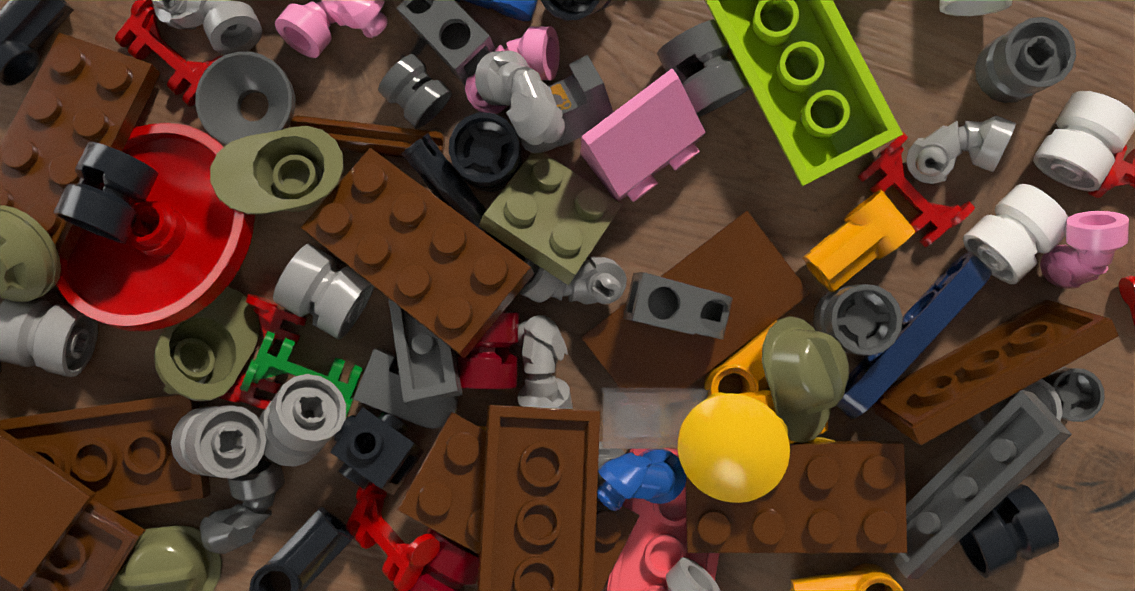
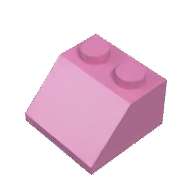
[580,69,706,202]

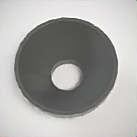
[195,51,295,145]

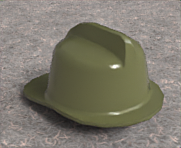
[210,126,344,215]
[154,286,259,401]
[762,316,849,443]
[109,525,222,591]

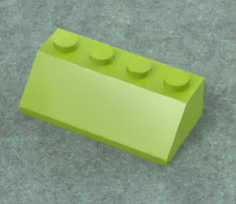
[705,0,903,187]

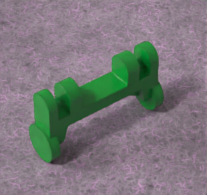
[240,331,362,416]

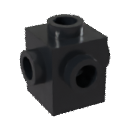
[330,407,424,495]

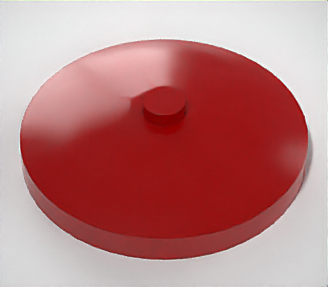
[56,123,255,331]

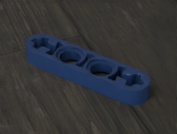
[836,252,992,419]

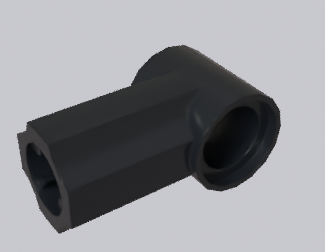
[0,0,74,86]
[249,507,354,591]

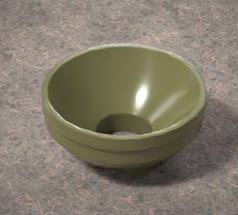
[0,205,61,302]

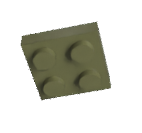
[479,152,623,285]

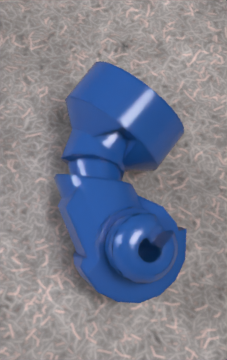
[597,448,686,511]

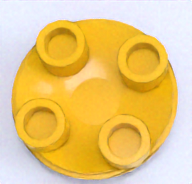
[677,392,790,503]

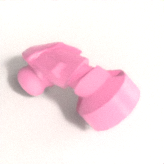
[275,0,387,58]
[465,27,560,114]
[1040,211,1129,289]

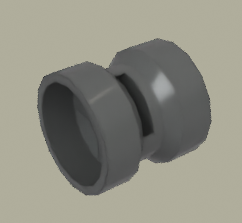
[378,54,452,129]
[1042,367,1105,422]

